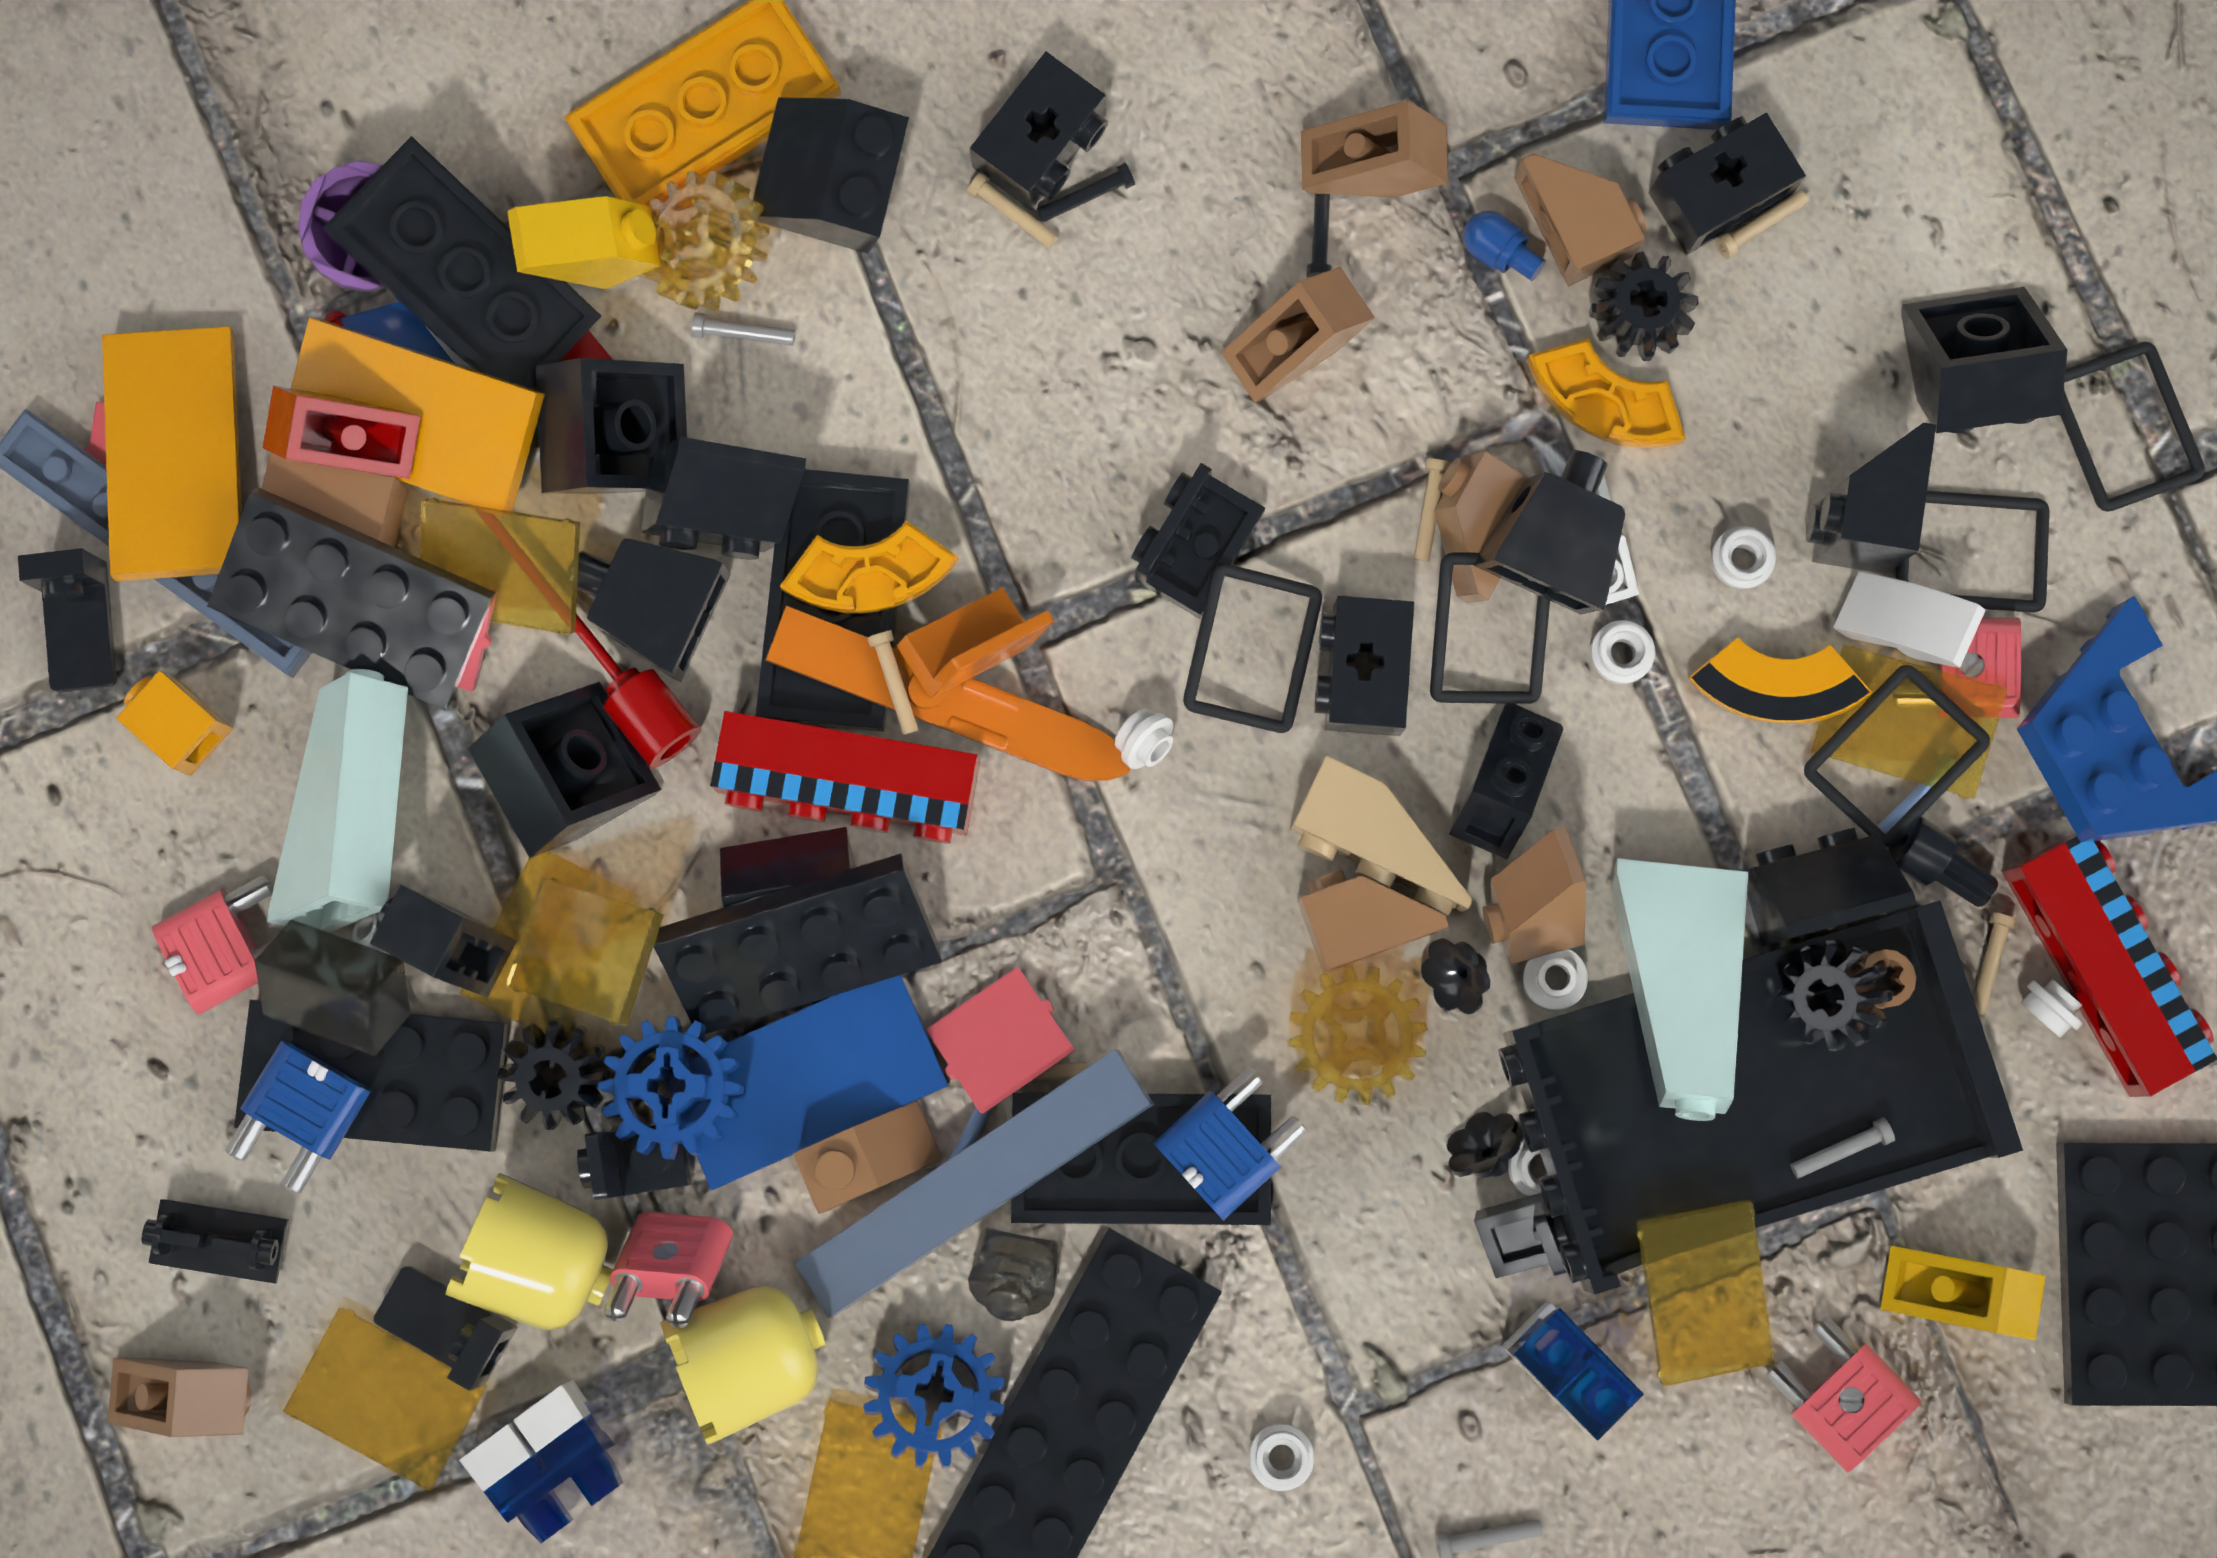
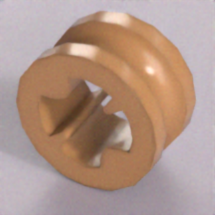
[1864,949,1916,1009]

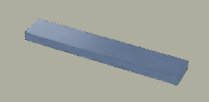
[0,408,312,678]
[795,1049,1154,1318]

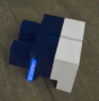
[1501,1301,1644,1441]
[459,1379,624,1544]

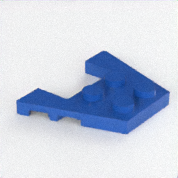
[2017,596,2217,843]

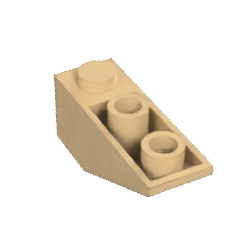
[1289,755,1473,917]

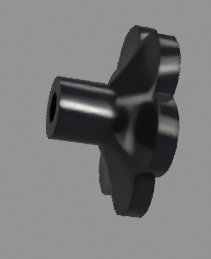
[1421,938,1491,1015]
[1446,1112,1521,1178]

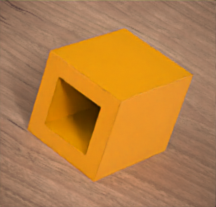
[116,670,234,776]

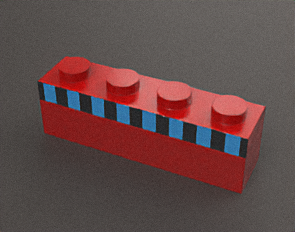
[710,711,980,844]
[2002,834,2217,1097]

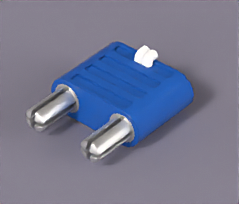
[225,1040,371,1193]
[1153,1067,1307,1221]

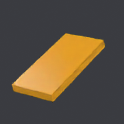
[564,0,841,212]
[291,317,545,516]
[102,326,242,582]

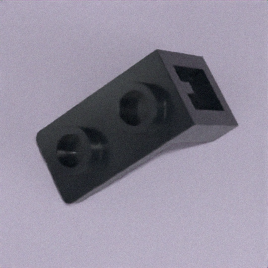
[18,548,117,693]
[1449,703,1563,860]
[577,1125,691,1200]
[373,1266,518,1391]

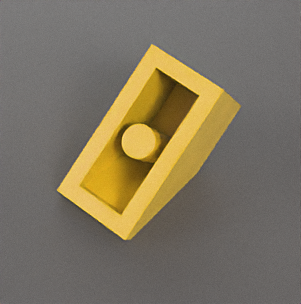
[507,196,661,290]
[1880,1246,2046,1340]

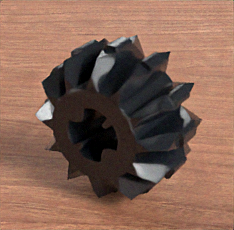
[1589,251,1699,362]
[1777,939,1894,1051]
[497,1018,610,1130]

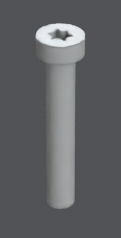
[692,312,795,346]
[1790,1117,1895,1179]
[1435,1520,1543,1558]

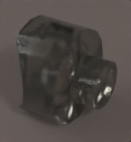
[968,1227,1062,1321]

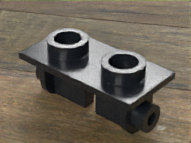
[141,1199,289,1284]

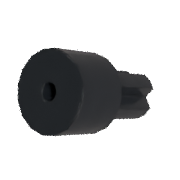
[1888,816,1998,907]

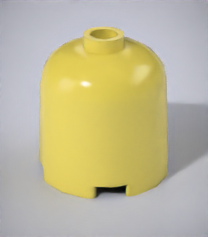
[445,1173,613,1330]
[660,1285,826,1445]

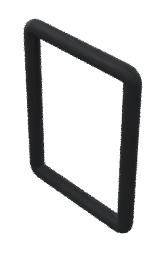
[2060,341,2205,512]
[1895,491,2050,613]
[1430,552,1550,704]
[1183,563,1322,733]
[1804,665,1990,847]

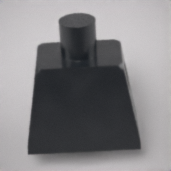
[1474,450,1625,615]
[566,538,731,682]

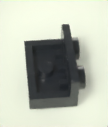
[1131,463,1266,619]

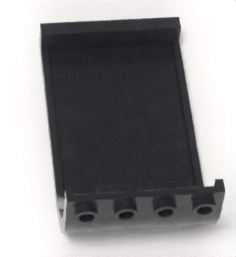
[1498,900,2023,1295]

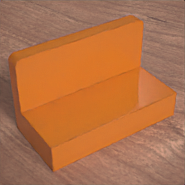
[896,587,1055,699]

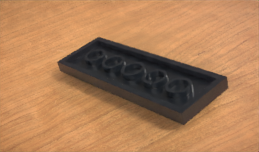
[927,1227,1222,1558]

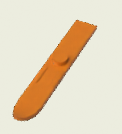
[765,606,1131,781]

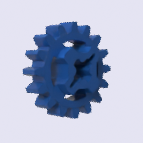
[598,1016,744,1160]
[863,1324,1005,1469]

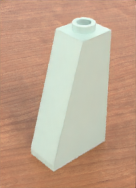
[267,669,408,934]
[1611,858,1748,1121]

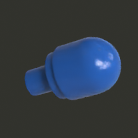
[1463,210,1546,281]

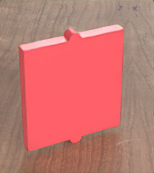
[925,966,1075,1114]

